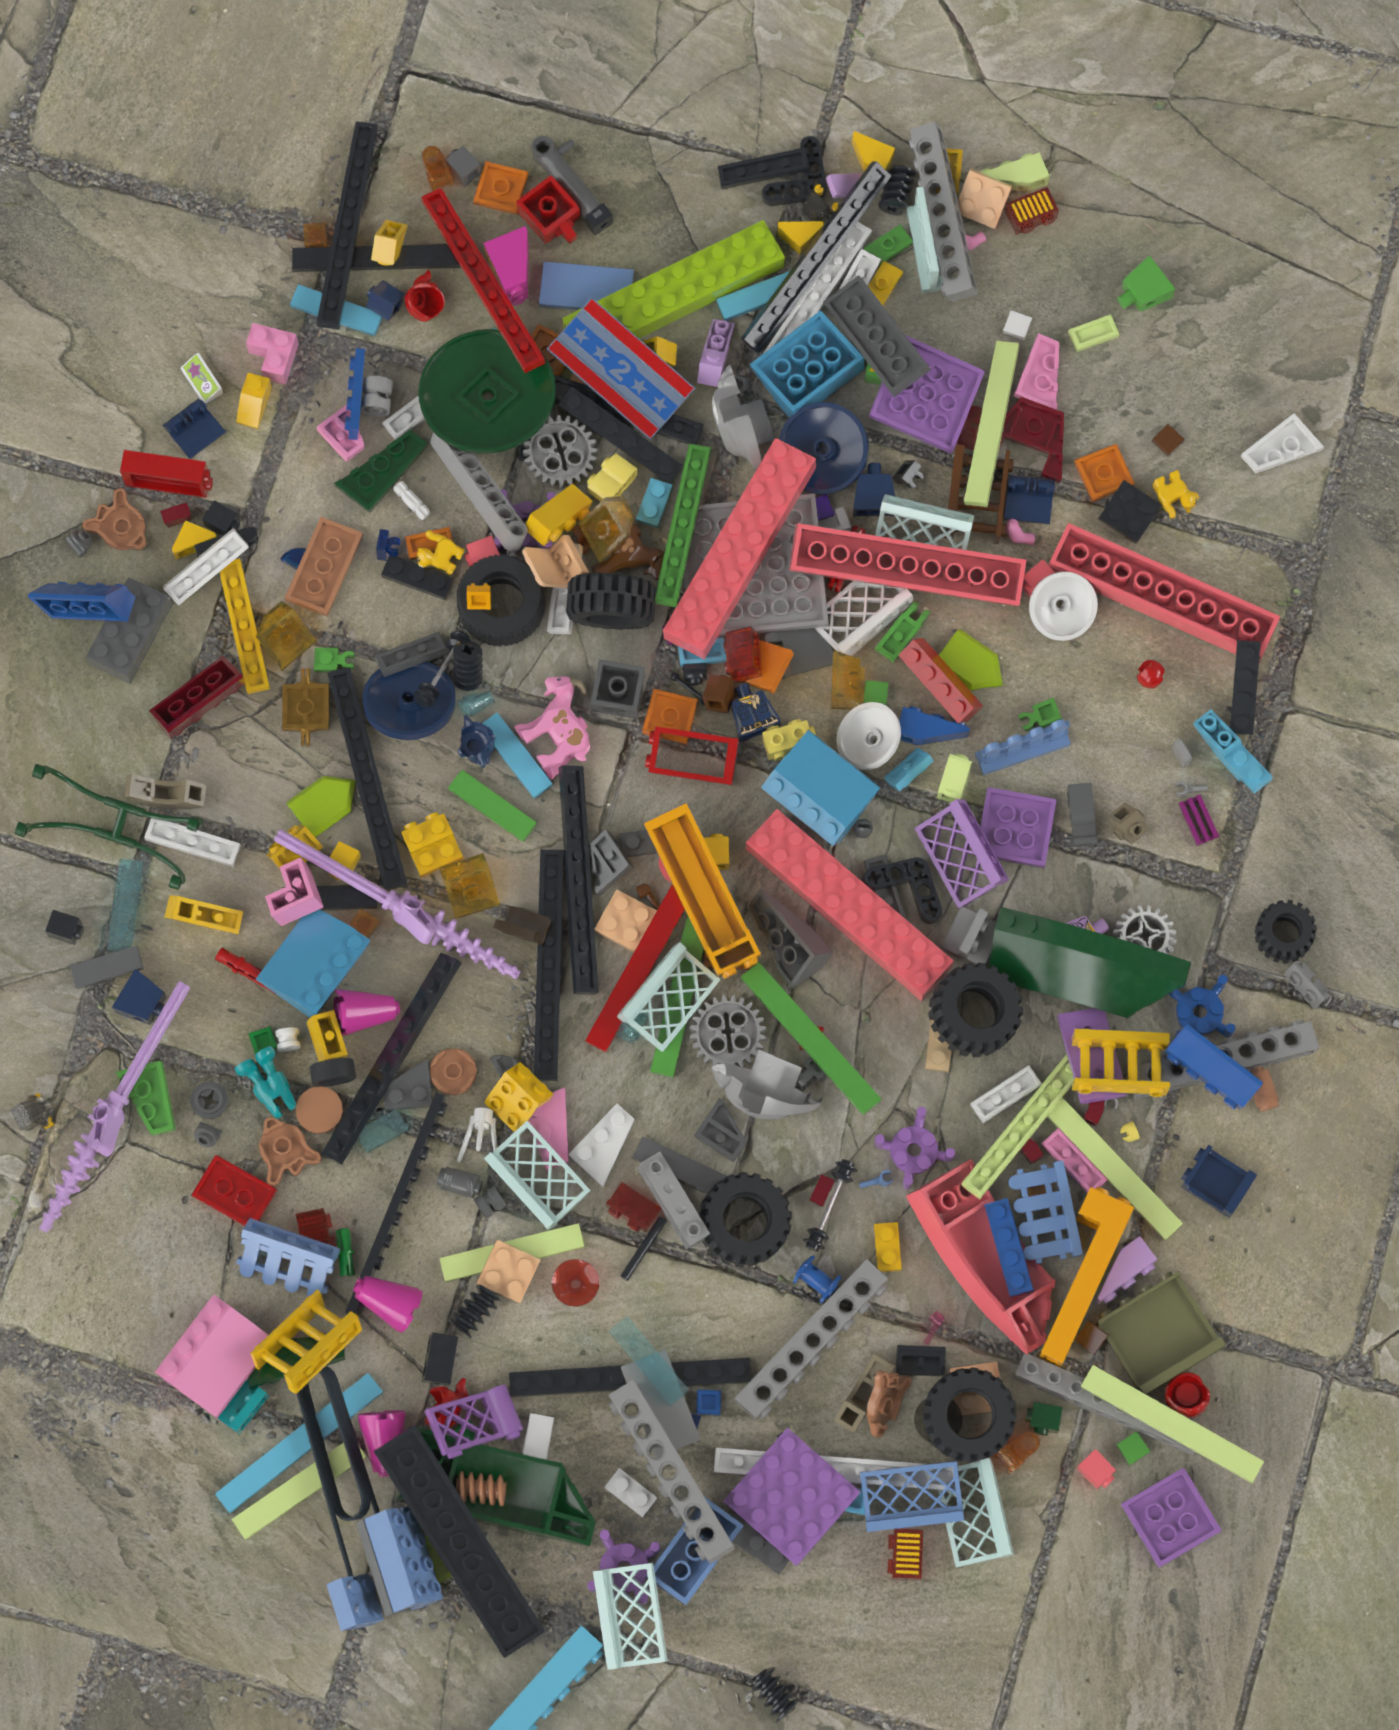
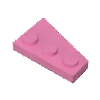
[1013,333,1059,410]
[528,1087,569,1171]

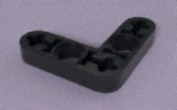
[762,136,827,206]
[862,857,942,924]

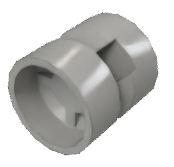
[361,376,393,416]

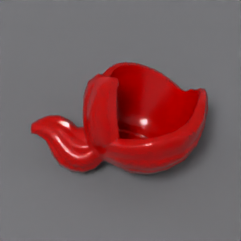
[405,270,445,322]
[425,1378,469,1428]

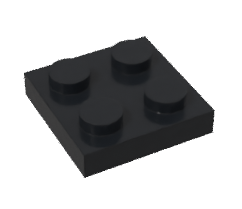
[1098,480,1162,544]

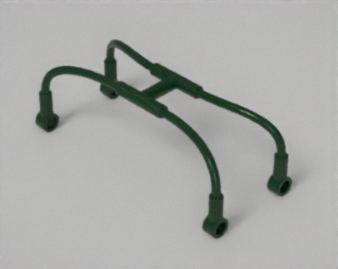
[15,764,203,890]

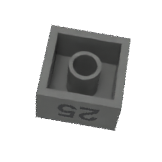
[591,659,645,719]

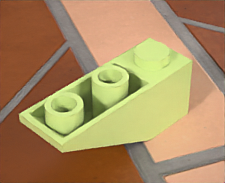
[980,152,1049,192]
[937,754,972,803]

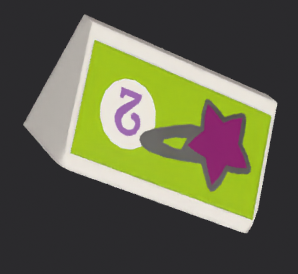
[180,353,223,404]

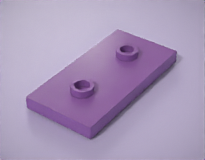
[1057,1008,1127,1104]

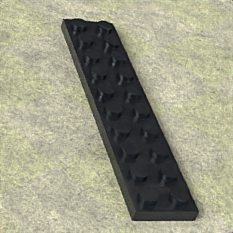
[373,1424,545,1658]

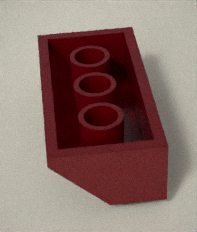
[149,656,245,739]

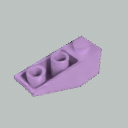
[697,319,735,387]
[1096,1236,1157,1304]

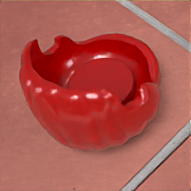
[1165,1372,1210,1419]

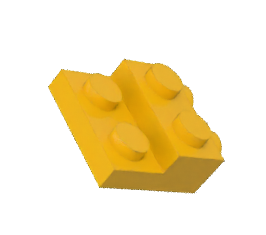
[401,812,464,877]

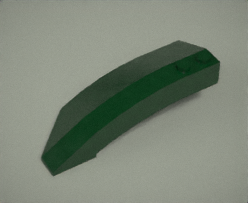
[989,907,1192,1019]
[394,1427,596,1546]

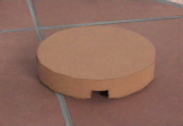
[430,1048,477,1096]
[296,1086,343,1134]

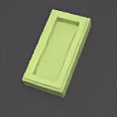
[1068,314,1119,352]

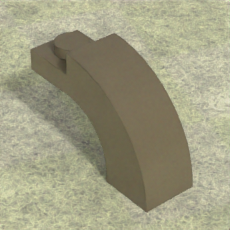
[124,774,206,809]
[833,1352,896,1433]

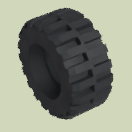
[566,572,656,630]
[928,962,1023,1058]
[698,1172,792,1267]
[922,1367,1017,1462]

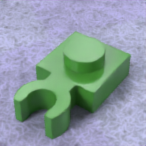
[314,647,355,673]
[1018,697,1062,732]

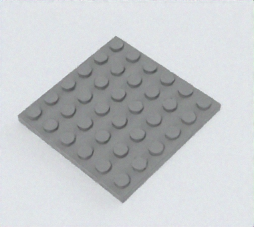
[684,494,829,637]

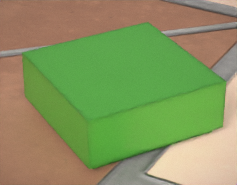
[863,680,889,706]
[1116,1431,1150,1465]

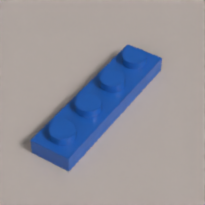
[345,348,365,440]
[984,1198,1034,1298]

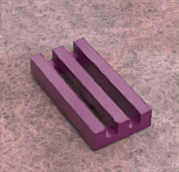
[1178,794,1219,846]

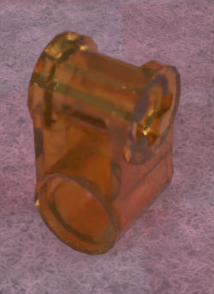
[422,146,454,191]
[994,1431,1040,1475]

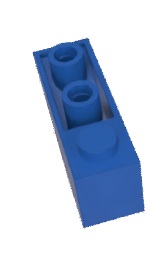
[899,706,970,746]

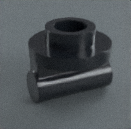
[682,664,707,686]

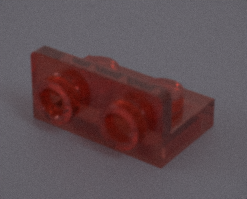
[605,1182,661,1233]

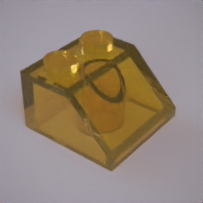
[831,651,865,710]
[439,853,500,919]

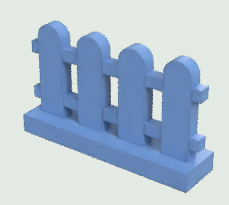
[975,719,1071,776]
[1008,1160,1083,1264]
[236,1218,340,1296]

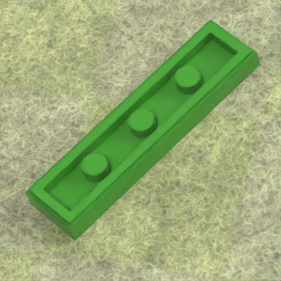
[448,770,537,842]

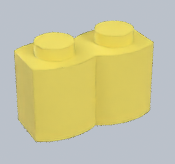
[587,453,638,508]

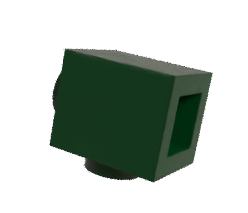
[1025,1402,1063,1436]

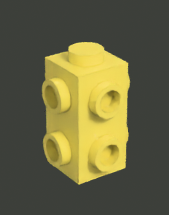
[762,719,816,761]

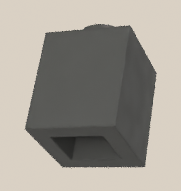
[446,146,482,187]

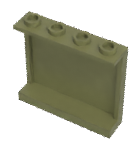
[1096,1271,1226,1395]

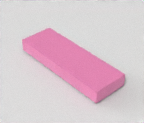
[1041,1128,1108,1193]

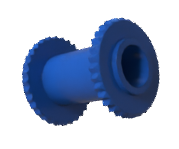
[793,1256,842,1303]

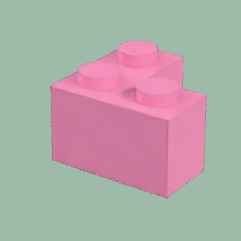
[246,323,299,385]
[265,858,323,926]

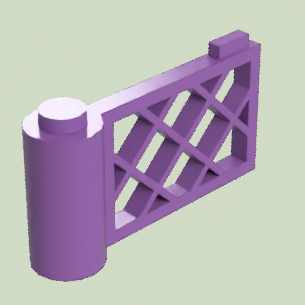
[425,1385,523,1459]

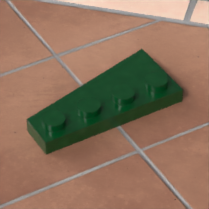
[334,430,428,513]
[249,1337,345,1391]

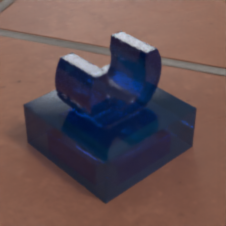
[376,529,400,561]

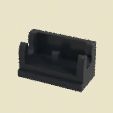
[421,1332,458,1386]
[896,1345,946,1377]

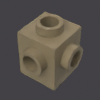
[1108,802,1149,844]

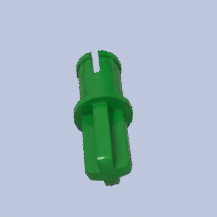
[336,1228,355,1277]

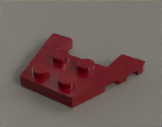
[998,397,1064,483]

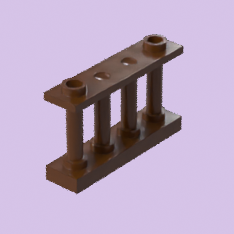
[944,444,1014,544]

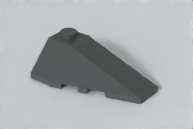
[749,888,833,988]

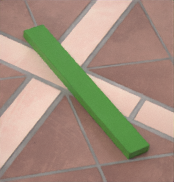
[655,444,711,607]
[650,915,704,1078]
[741,962,881,1115]

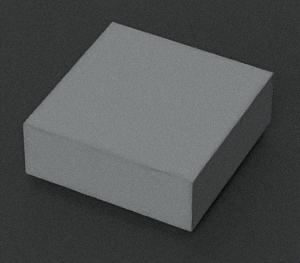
[1171,739,1193,768]

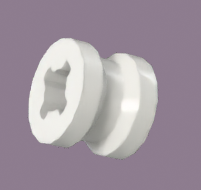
[275,1027,301,1052]

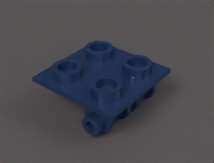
[162,398,226,459]
[1004,475,1055,524]

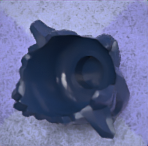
[458,715,496,768]

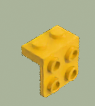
[485,1062,554,1132]

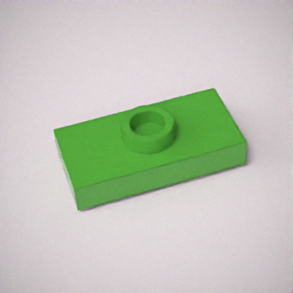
[863,225,913,267]

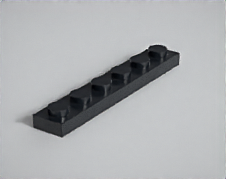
[559,387,683,484]

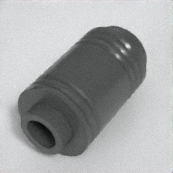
[437,1167,483,1198]

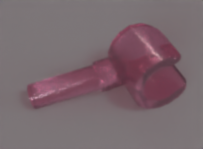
[923,1311,944,1345]

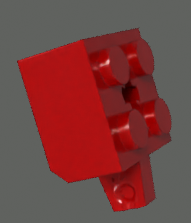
[516,175,580,245]

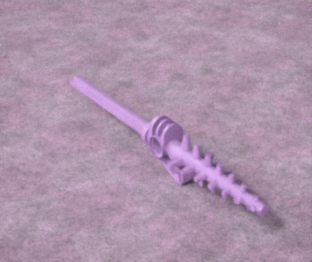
[274,829,521,979]
[39,981,190,1233]

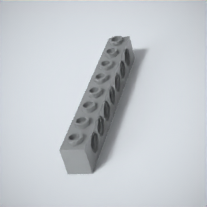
[909,122,978,302]
[1126,1020,1319,1100]
[734,1259,888,1421]
[1014,1353,1195,1456]
[608,1380,735,1564]

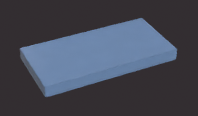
[539,262,634,310]

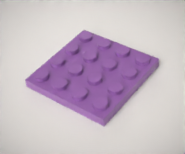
[868,335,985,454]
[723,1428,861,1566]

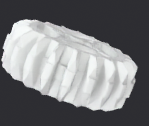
[1113,906,1177,954]

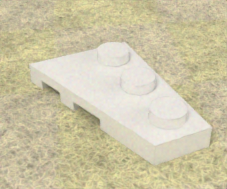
[1241,413,1324,473]
[568,1104,634,1188]

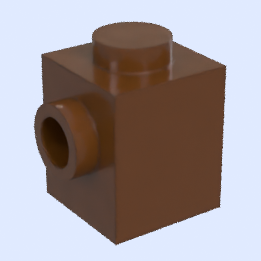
[702,674,736,713]

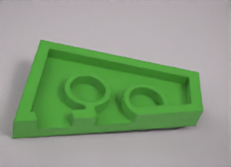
[116,1061,176,1136]

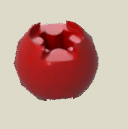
[1136,660,1165,689]

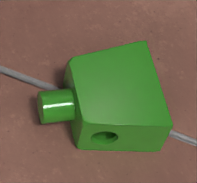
[1117,256,1175,311]

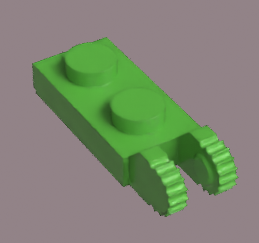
[875,601,931,663]

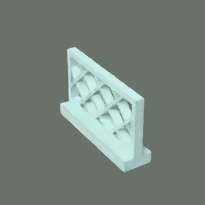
[906,187,943,293]
[875,494,974,550]
[617,942,721,1052]
[484,1121,591,1230]
[938,1458,1014,1568]
[593,1563,668,1670]

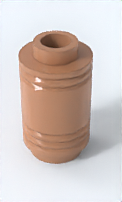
[1249,1066,1280,1112]

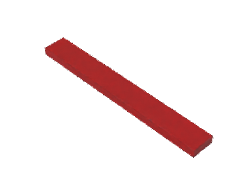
[585,884,685,1053]

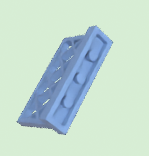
[860,1461,964,1532]

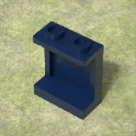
[1181,1144,1257,1218]

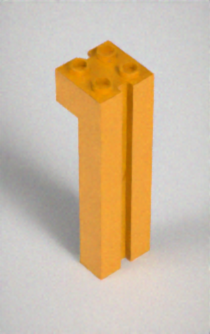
[644,803,761,979]
[1039,1187,1134,1368]

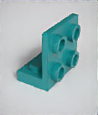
[218,1380,269,1435]

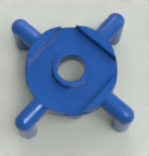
[1168,975,1236,1038]

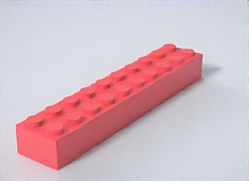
[663,438,816,660]
[789,523,1026,607]
[1049,523,1280,663]
[746,809,954,1001]

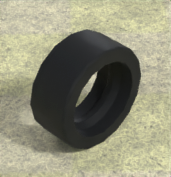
[309,1058,357,1087]

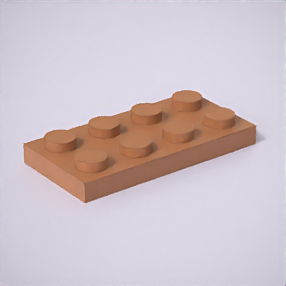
[285,517,364,617]

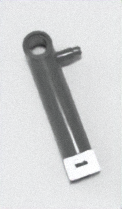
[532,136,613,236]

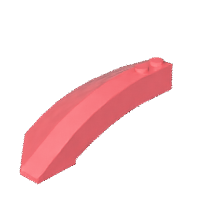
[906,1159,1056,1354]

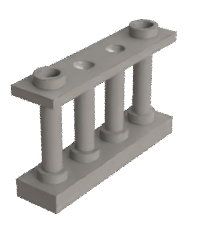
[637,1151,710,1250]

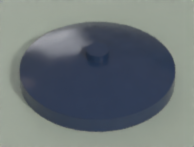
[779,402,869,495]
[362,662,456,740]

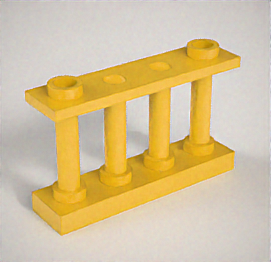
[1072,1029,1170,1097]
[250,1290,362,1394]

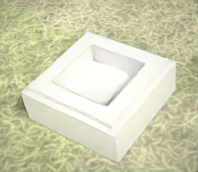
[1003,310,1032,340]

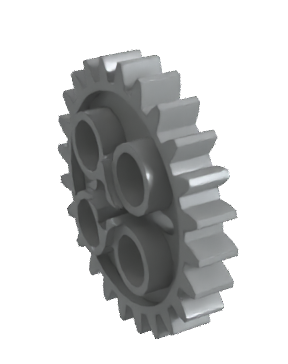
[523,415,597,489]
[690,995,766,1070]

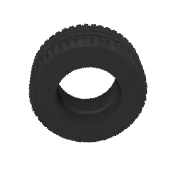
[456,554,545,647]

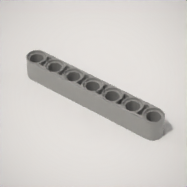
[430,432,528,551]

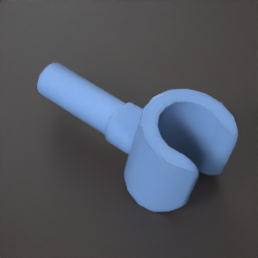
[859,1170,893,1188]

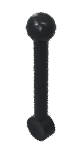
[670,672,705,706]

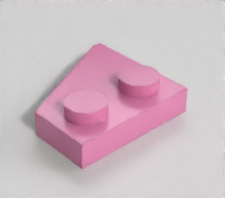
[317,405,364,462]

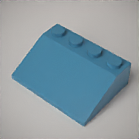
[750,310,865,418]
[761,730,881,846]
[256,909,371,1018]

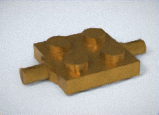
[282,668,329,746]

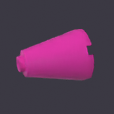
[333,989,400,1036]
[353,1276,423,1333]
[358,1410,406,1477]

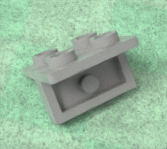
[942,907,996,965]

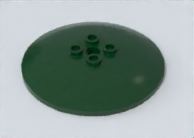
[418,329,556,454]

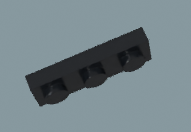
[381,554,454,601]

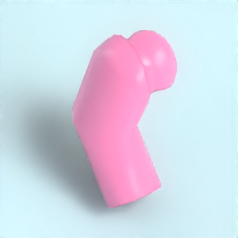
[965,231,986,251]
[1006,519,1035,545]

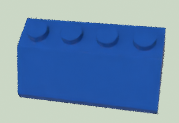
[28,582,135,622]
[1164,1024,1263,1110]

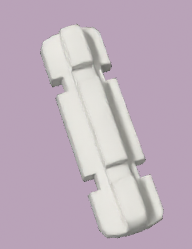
[394,481,430,520]

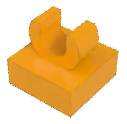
[467,583,491,610]

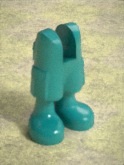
[234,1046,297,1119]

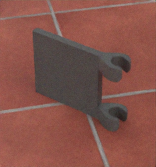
[763,628,836,680]

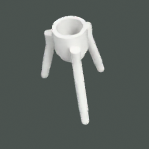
[457,1108,498,1163]

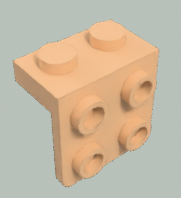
[522,535,588,588]

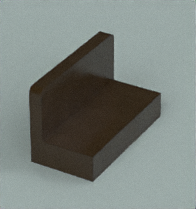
[493,906,551,945]

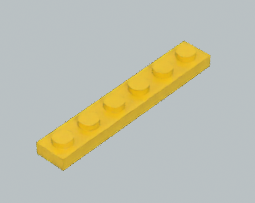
[220,558,270,694]

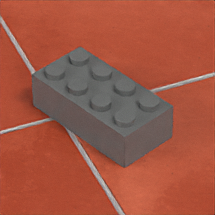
[86,577,173,684]

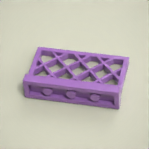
[915,799,1009,909]

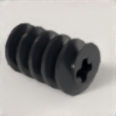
[878,165,916,216]
[453,640,483,691]
[451,1284,502,1339]
[747,1667,799,1723]

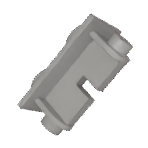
[1284,960,1331,1009]

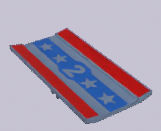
[547,297,695,440]

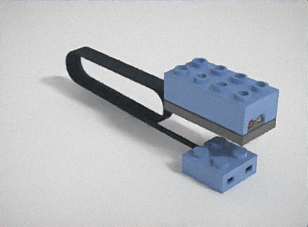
[297,1366,443,1631]

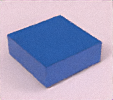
[696,1390,721,1416]

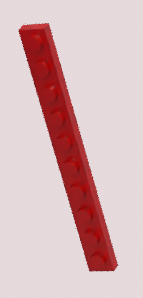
[421,188,545,373]

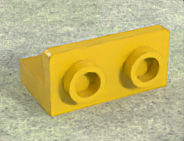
[266,824,323,869]

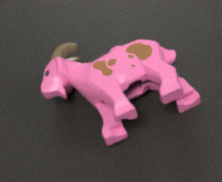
[514,676,590,781]

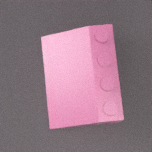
[155,1294,268,1418]

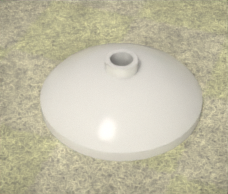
[1029,571,1098,641]
[836,702,901,770]

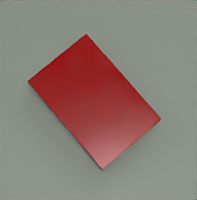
[191,1154,278,1226]

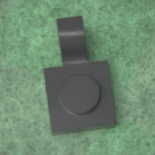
[796,1057,826,1091]

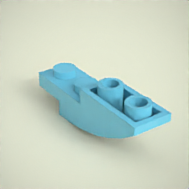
[1193,709,1272,794]

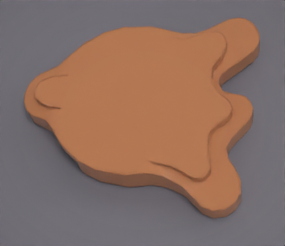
[82,488,147,551]
[259,1117,322,1187]
[867,1370,912,1438]

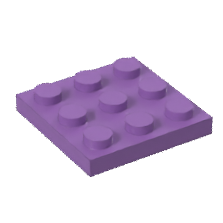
[980,787,1057,868]
[1121,1467,1222,1568]

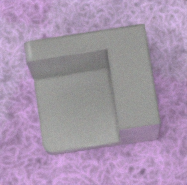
[818,507,851,532]

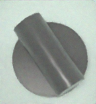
[65,530,92,557]
[194,1122,222,1147]

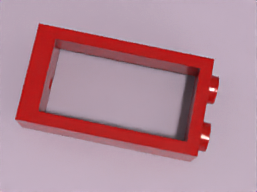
[120,450,213,498]
[645,726,739,786]

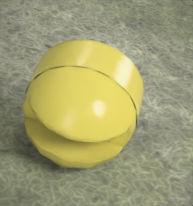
[1120,1121,1140,1142]

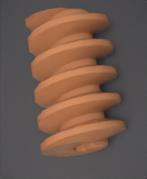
[456,1471,507,1506]

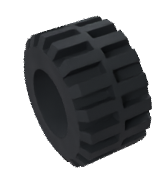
[1255,900,1317,963]

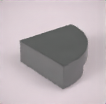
[489,1055,519,1078]

